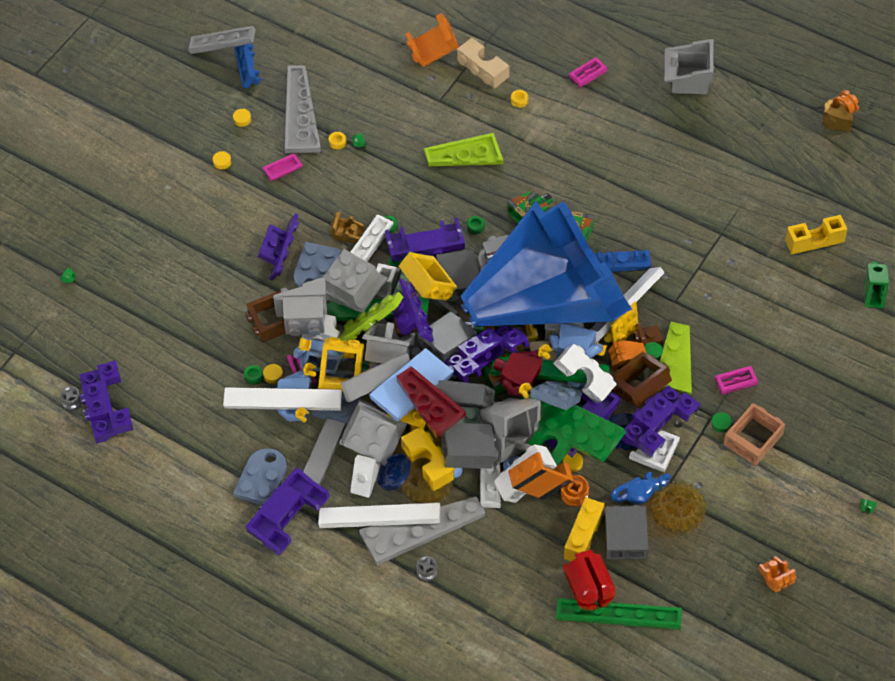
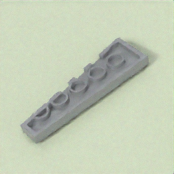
[285,65,321,153]
[359,497,485,565]

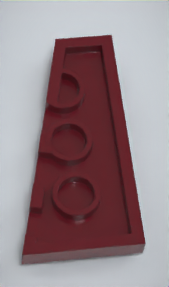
[397,366,466,438]

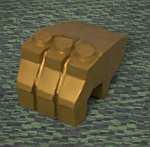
[822,100,853,132]
[330,212,365,243]

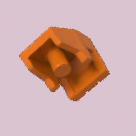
[608,341,646,371]
[758,556,796,593]

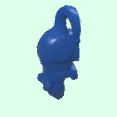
[610,472,671,505]

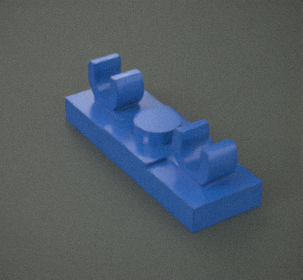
[234,44,261,88]
[594,250,651,272]

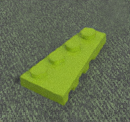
[424,133,503,166]
[339,292,404,341]
[660,322,692,396]

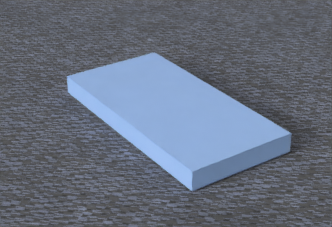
[370,348,454,422]

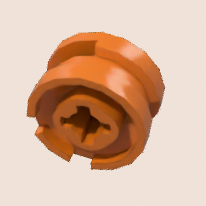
[832,90,860,114]
[561,475,589,507]

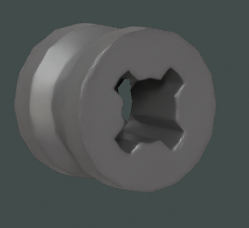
[60,386,82,411]
[416,556,437,582]

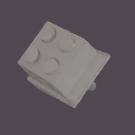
[664,39,714,94]
[323,249,388,313]
[274,278,327,336]
[363,323,418,366]
[480,397,541,463]
[339,399,407,466]

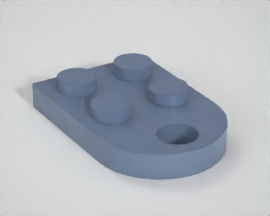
[294,242,341,288]
[311,370,364,426]
[529,381,582,410]
[233,449,287,505]

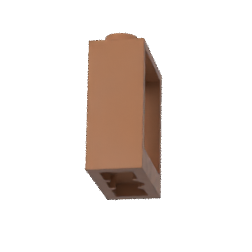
[724,403,785,466]

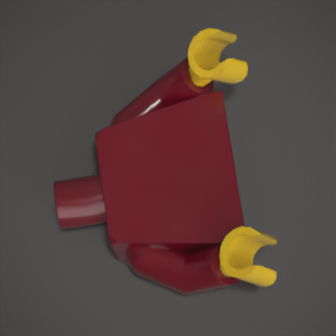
[493,344,552,399]

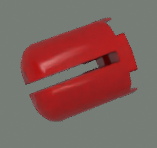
[563,550,616,611]

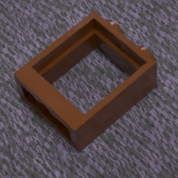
[245,288,289,343]
[612,351,672,408]

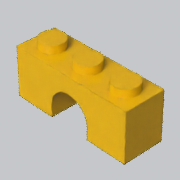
[785,215,847,255]
[401,426,455,491]
[564,497,604,561]

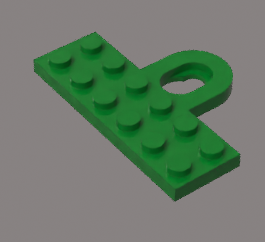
[519,385,626,467]

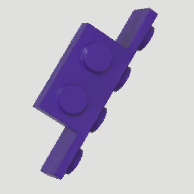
[257,213,299,280]
[392,279,434,342]

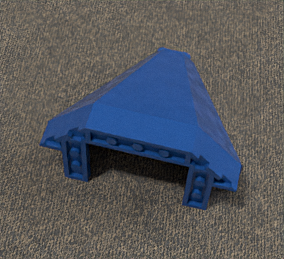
[460,201,632,328]

